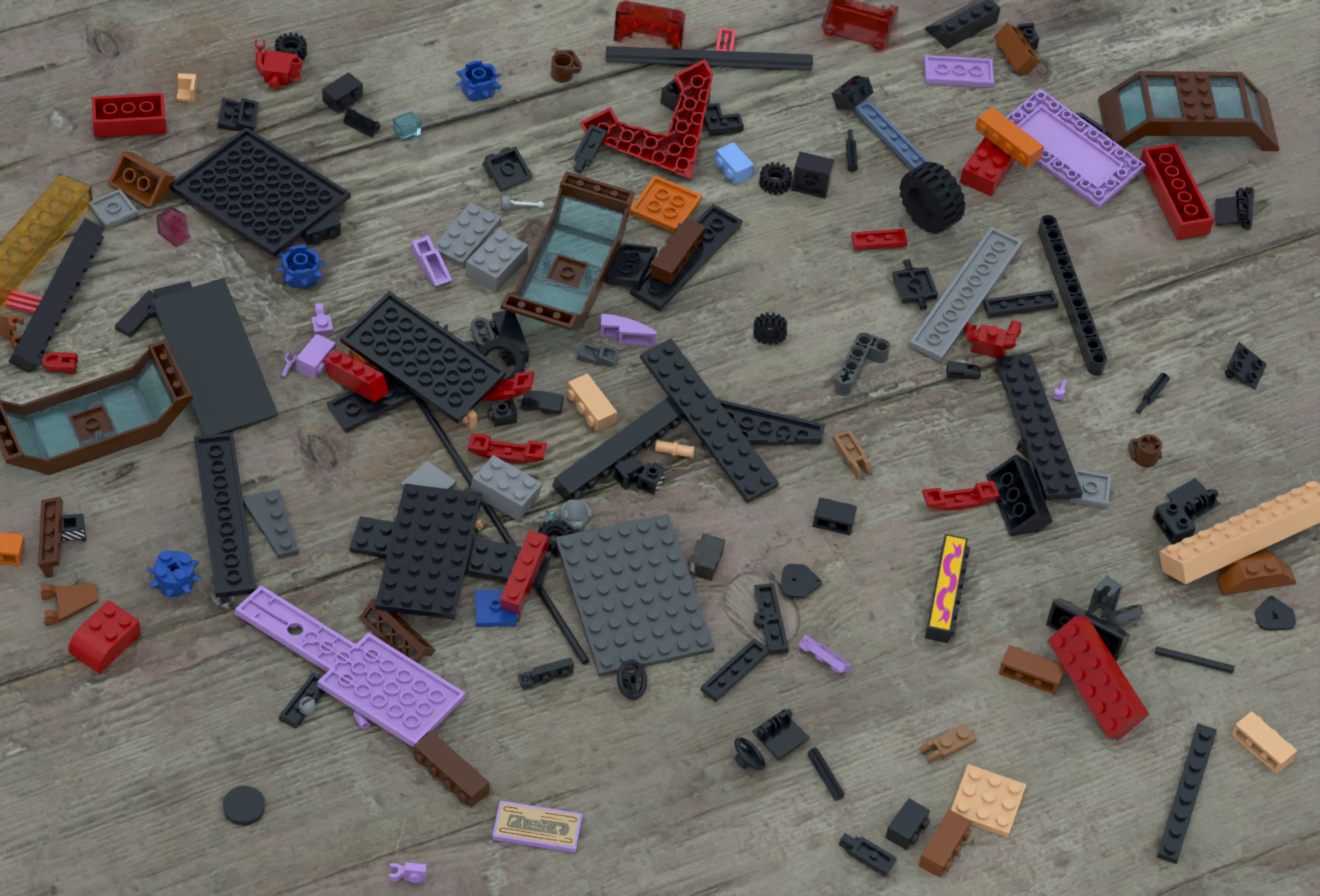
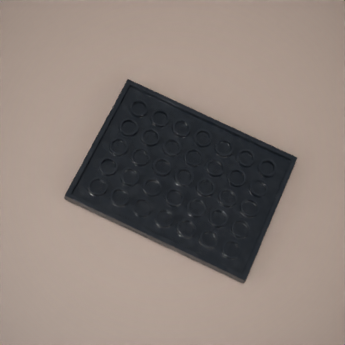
[169,127,351,257]

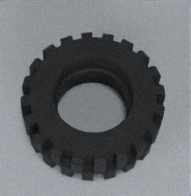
[899,162,966,233]

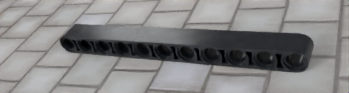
[1038,215,1107,376]

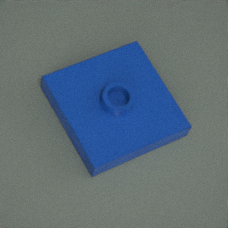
[475,590,516,627]

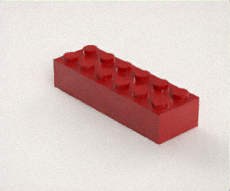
[1140,143,1214,239]
[1048,616,1150,739]

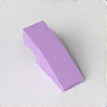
[410,236,452,287]
[600,314,657,346]

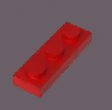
[851,229,908,250]

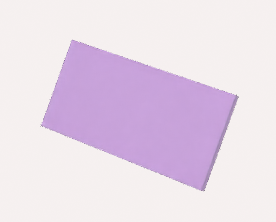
[1006,88,1146,209]

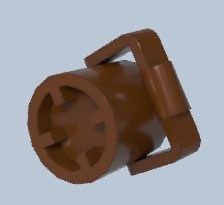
[551,50,582,83]
[1129,434,1162,468]

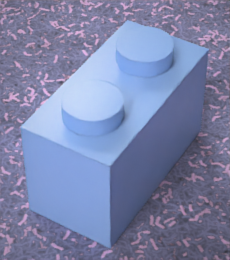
[715,142,754,184]

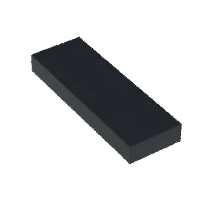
[115,290,154,338]
[279,673,325,729]

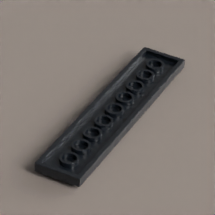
[639,338,779,503]
[994,355,1083,500]
[194,432,256,598]
[349,516,552,589]

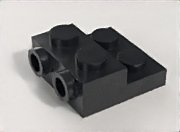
[482,146,533,192]

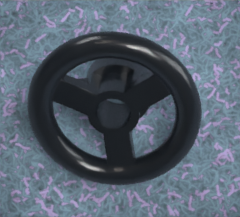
[617,659,647,700]
[734,737,765,771]

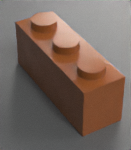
[994,23,1040,75]
[999,645,1065,695]
[918,809,972,878]

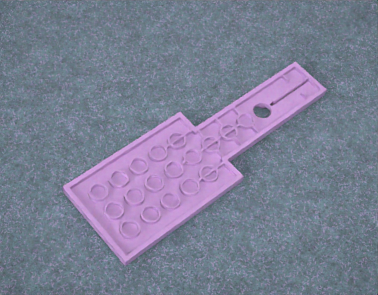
[235,585,466,747]

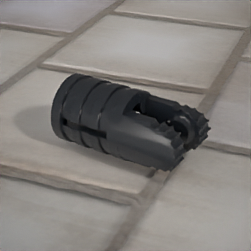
[946,361,981,380]

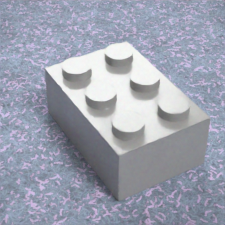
[466,229,528,293]
[470,455,542,521]

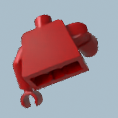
[254,39,303,89]
[964,320,1022,358]

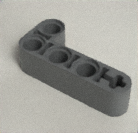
[835,332,890,396]

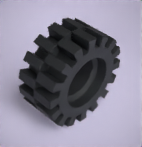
[275,32,307,60]
[759,162,792,195]
[753,312,787,345]
[538,520,573,557]

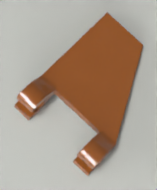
[0,313,24,350]
[41,583,98,626]

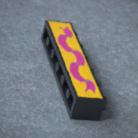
[925,534,970,643]

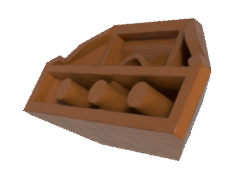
[1216,549,1296,595]

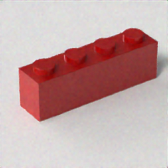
[323,349,389,402]
[500,530,549,614]

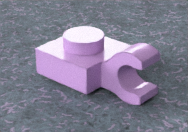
[311,303,333,336]
[389,862,427,883]

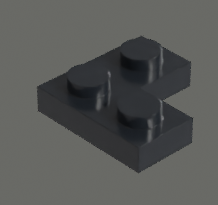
[704,103,744,135]

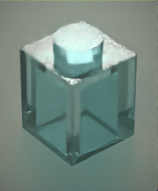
[393,111,422,142]

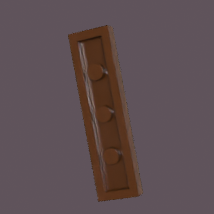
[38,496,63,578]
[359,599,435,663]

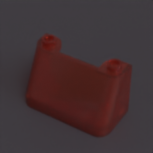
[821,0,899,50]
[614,1,686,49]

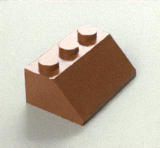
[107,151,175,208]

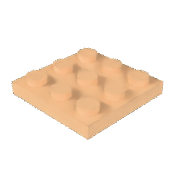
[951,764,1027,838]

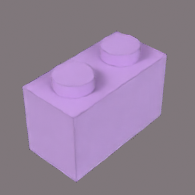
[296,334,336,380]

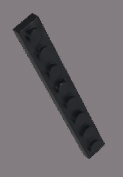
[1157,723,1217,864]

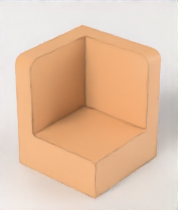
[177,73,197,102]

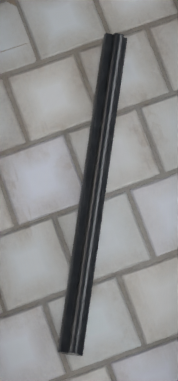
[605,46,813,70]

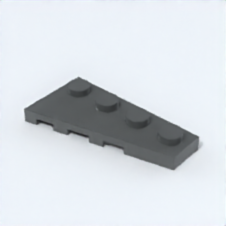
[243,489,298,559]

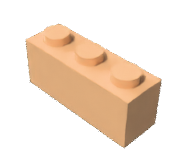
[566,373,617,432]
[1231,711,1297,775]

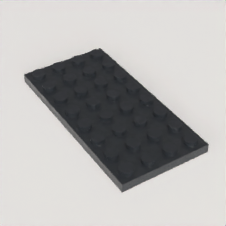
[340,291,507,424]
[375,484,482,620]

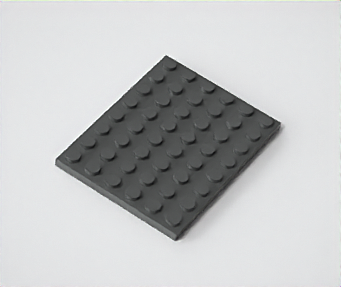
[555,514,715,677]

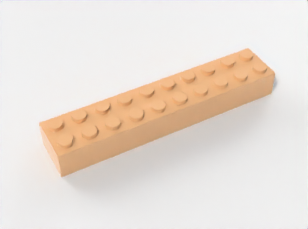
[1159,481,1320,584]

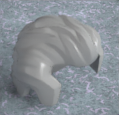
[561,499,593,531]

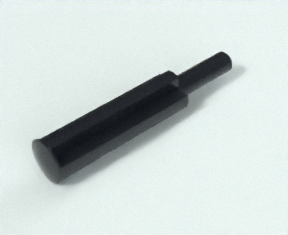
[846,129,858,172]
[1135,373,1170,414]

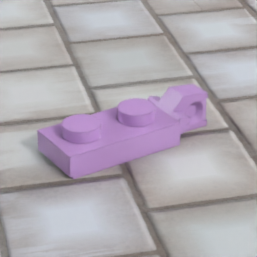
[799,635,852,674]

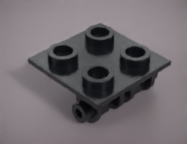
[1216,188,1252,225]
[1225,342,1267,390]
[1167,478,1220,521]
[752,709,809,759]

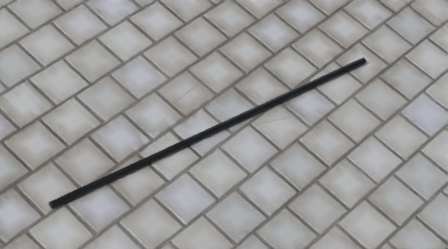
[415,397,589,665]

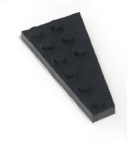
[701,399,825,446]

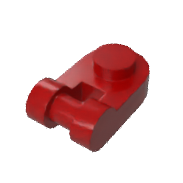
[42,352,78,375]

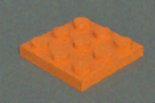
[630,175,702,233]

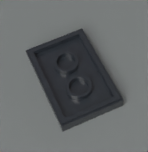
[604,243,657,287]

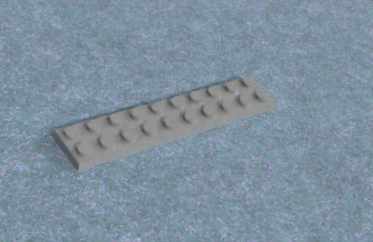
[909,227,1023,362]

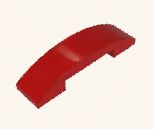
[481,371,534,401]
[468,433,547,463]
[922,481,1000,511]

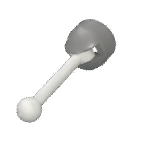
[501,195,545,210]

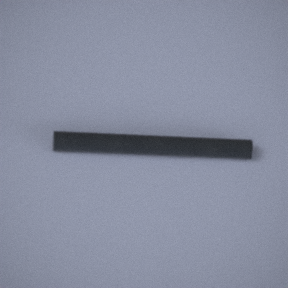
[1155,646,1235,673]

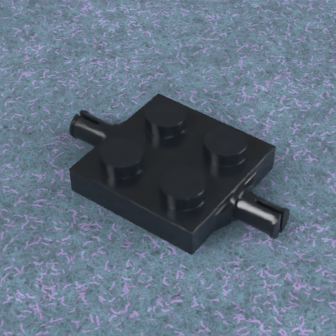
[892,259,938,311]

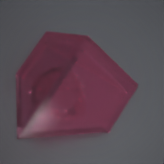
[156,206,191,247]

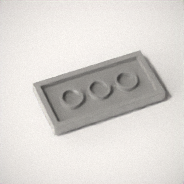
[433,203,501,267]

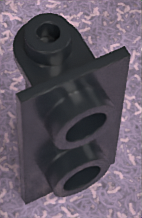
[343,107,381,138]

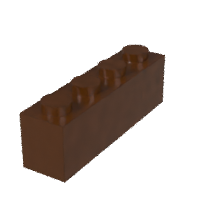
[650,218,705,285]
[413,731,490,808]

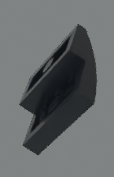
[217,98,259,131]

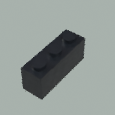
[489,310,529,367]

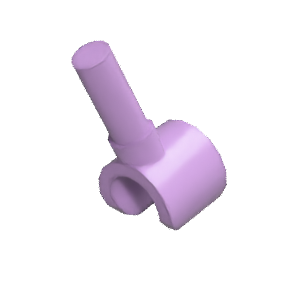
[281,353,297,378]
[1053,380,1067,400]

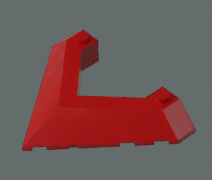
[579,59,713,180]

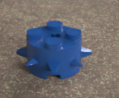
[456,60,502,102]
[275,245,326,288]
[147,550,202,597]

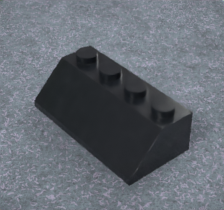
[925,0,1000,49]
[986,454,1053,536]
[1046,598,1130,661]

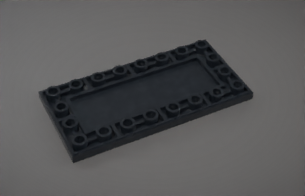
[152,278,278,436]

